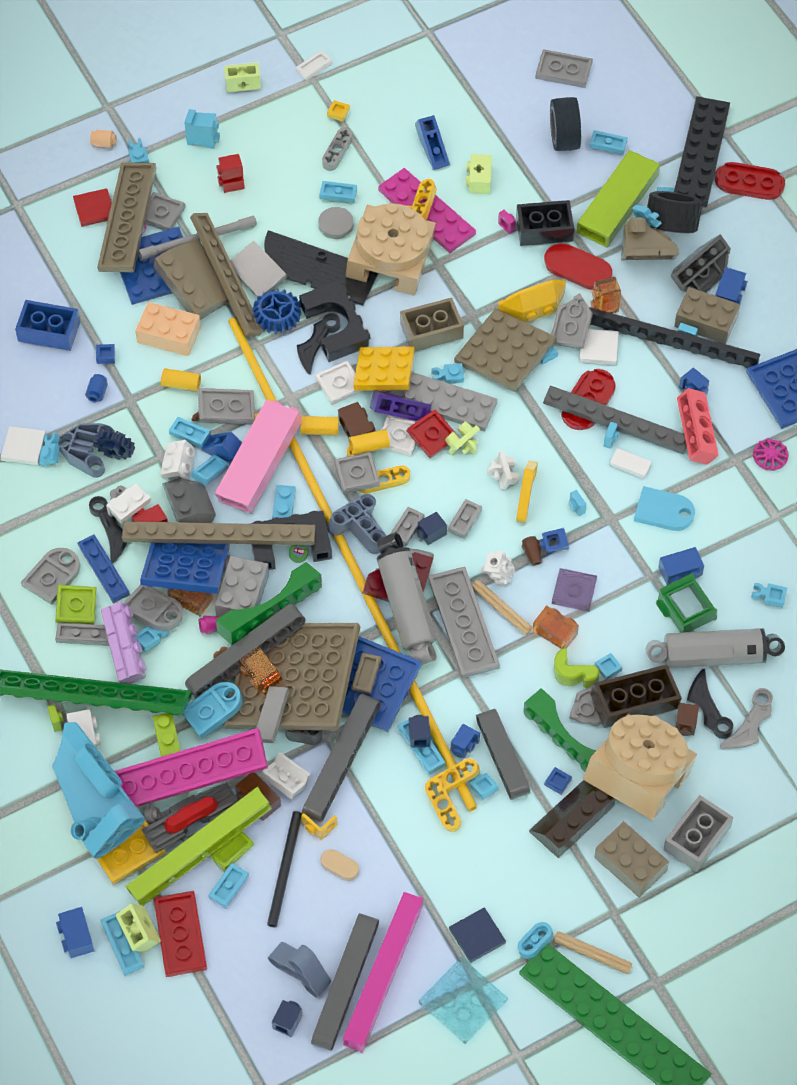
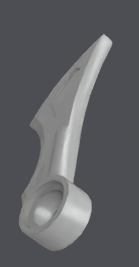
[720,688,773,749]

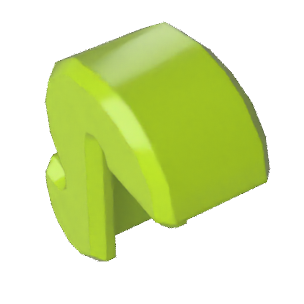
[553,647,599,688]

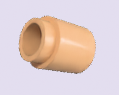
[90,129,117,148]

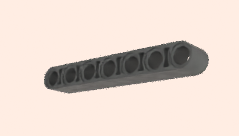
[185,604,306,699]
[302,694,381,822]
[311,913,379,1051]

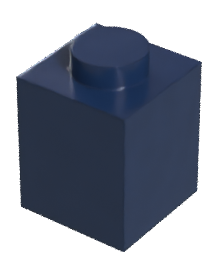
[416,511,447,545]
[408,715,431,748]
[272,1000,303,1037]

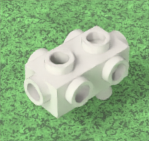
[481,551,515,586]

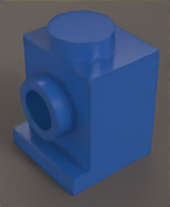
[679,367,709,394]
[539,528,569,554]
[450,724,480,758]

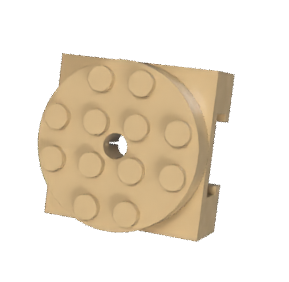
[346,203,436,296]
[583,714,697,821]

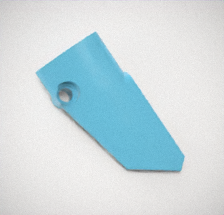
[52,722,145,859]

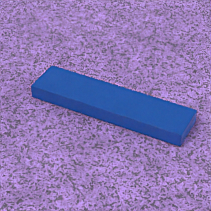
[77,534,130,603]

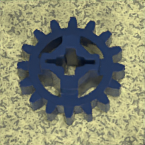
[94,430,135,460]

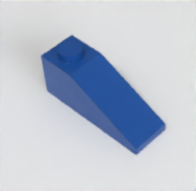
[415,115,450,170]

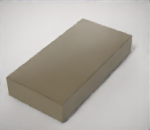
[351,653,382,695]

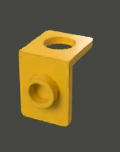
[301,813,338,840]

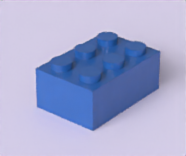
[15,300,81,351]

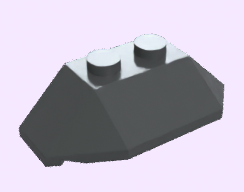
[671,234,731,292]
[162,478,216,523]

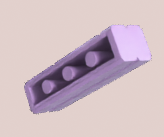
[101,602,147,684]

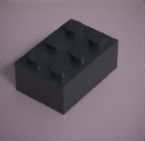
[516,200,574,246]

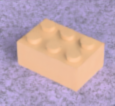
[135,302,201,356]

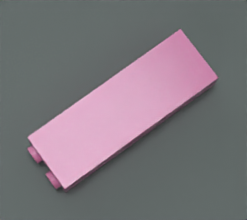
[215,400,302,514]

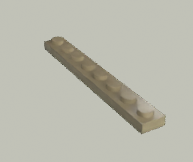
[190,213,263,336]

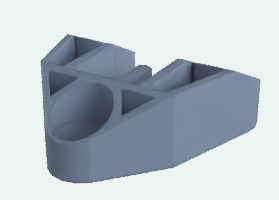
[58,423,115,478]

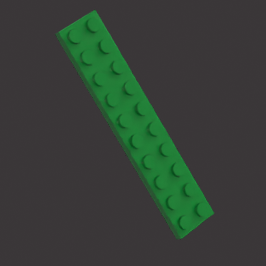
[0,669,192,715]
[519,944,712,1085]

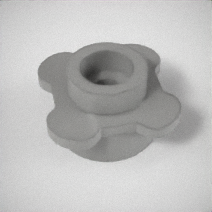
[144,803,161,824]

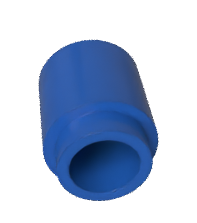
[85,374,108,403]

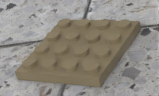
[454,308,556,392]

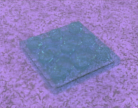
[418,957,508,1044]

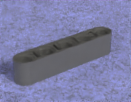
[476,708,530,800]

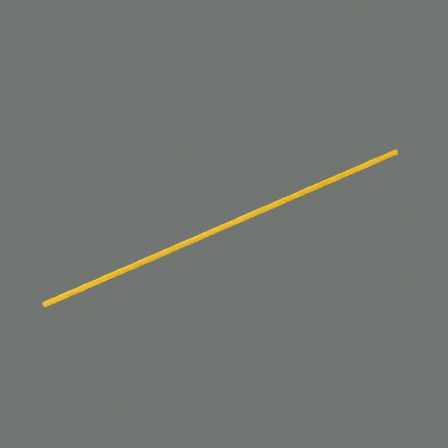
[228,317,477,812]

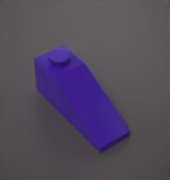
[369,390,432,421]

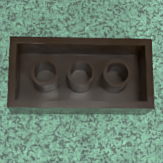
[590,664,682,728]

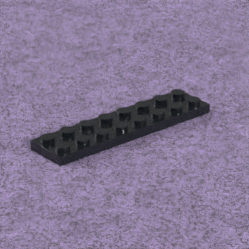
[674,96,731,207]

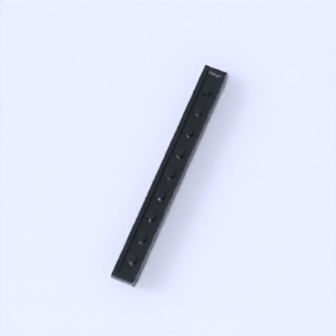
[589,307,761,368]

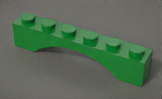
[216,562,322,645]
[523,688,596,772]

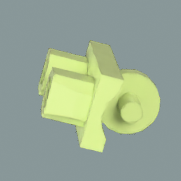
[445,421,480,455]

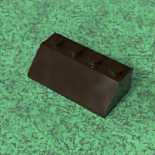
[529,780,615,858]

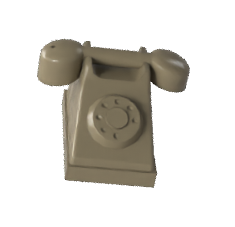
[621,217,679,260]

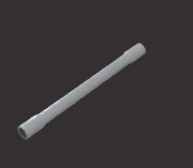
[138,215,257,260]

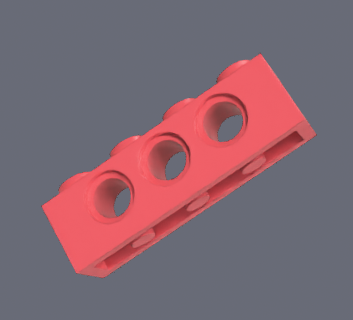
[677,388,719,465]

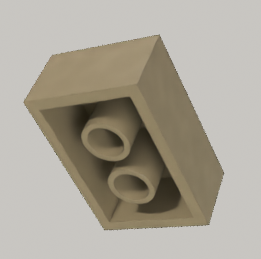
[674,287,740,344]
[400,297,464,351]
[594,821,669,898]

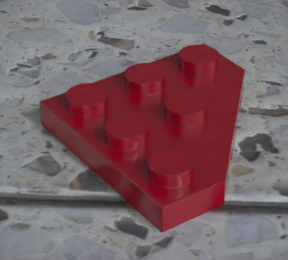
[362,552,434,602]

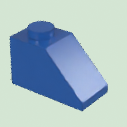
[201,432,242,462]

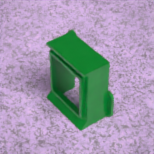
[656,573,717,633]

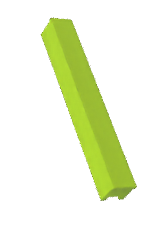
[125,787,272,906]

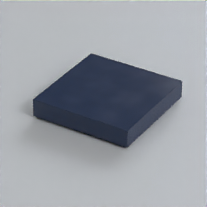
[449,907,506,963]

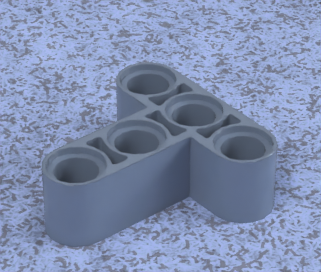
[327,494,386,554]
[268,942,331,998]

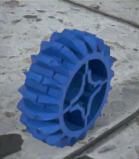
[252,288,301,334]

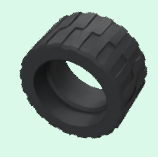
[647,191,703,233]

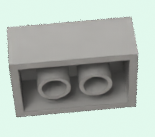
[215,556,269,616]
[663,795,734,872]

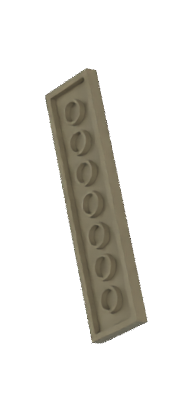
[97,163,157,272]

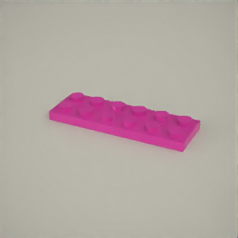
[378,168,476,253]

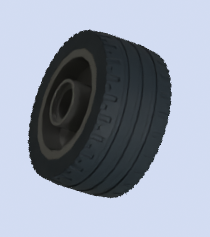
[550,97,581,151]

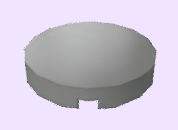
[318,207,354,239]

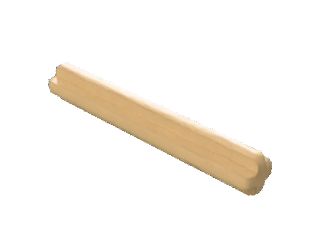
[472,580,532,635]
[554,931,632,974]

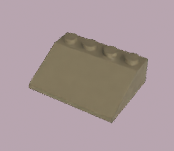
[154,239,229,320]

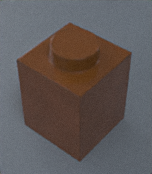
[675,702,699,736]

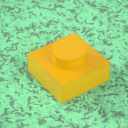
[327,100,350,122]

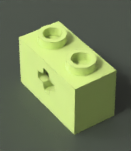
[224,62,261,93]
[466,154,492,194]
[116,904,161,952]

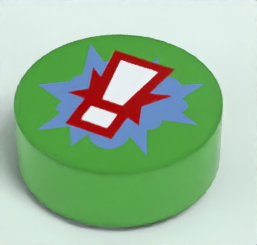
[289,545,308,563]

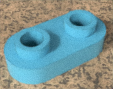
[518,922,553,959]

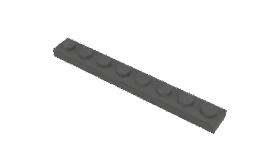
[543,385,687,455]

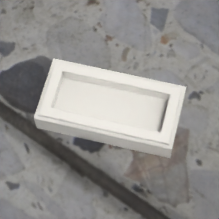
[296,50,333,81]
[610,448,652,479]

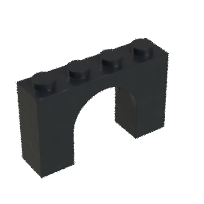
[299,281,371,362]
[249,511,332,570]

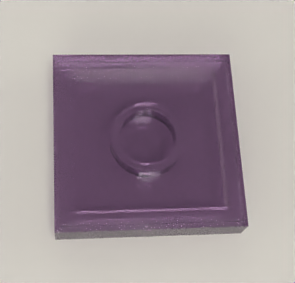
[551,568,597,612]

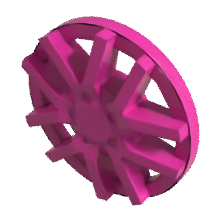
[753,438,789,471]

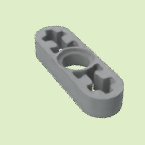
[322,128,352,171]

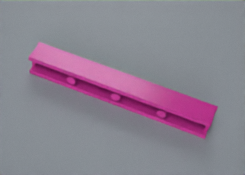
[343,892,424,1054]

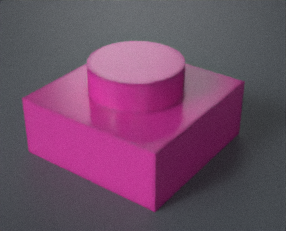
[498,209,516,234]

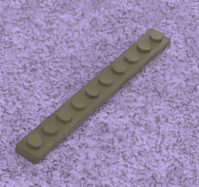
[122,522,316,545]

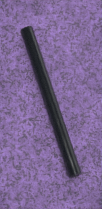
[267,811,302,928]

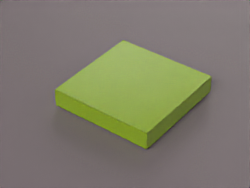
[55,585,97,624]

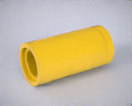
[161,368,201,392]
[300,416,339,435]
[349,429,390,455]

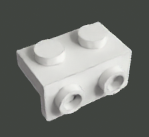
[160,440,196,480]
[106,484,151,524]
[260,752,310,799]

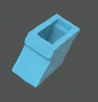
[184,109,220,149]

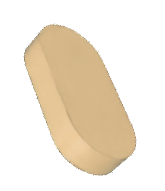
[321,849,359,881]

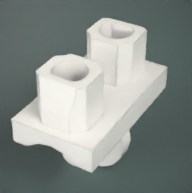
[487,451,520,490]

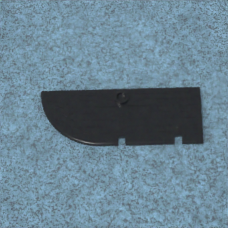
[264,230,379,306]

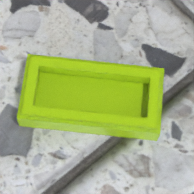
[210,832,254,872]

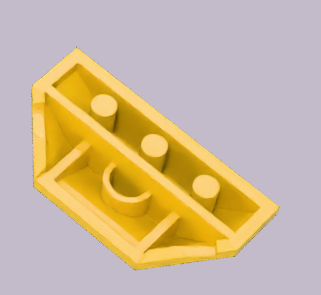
[498,280,566,322]

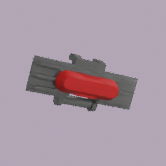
[142,782,239,853]

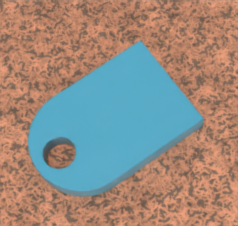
[634,486,695,531]
[182,682,243,739]

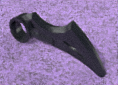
[297,313,341,374]
[89,496,128,563]
[687,669,734,739]

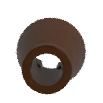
[521,536,543,566]

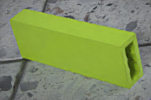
[576,150,660,248]

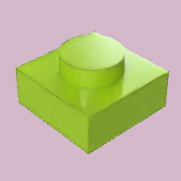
[47,704,64,732]

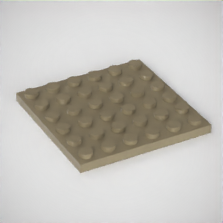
[224,623,361,730]

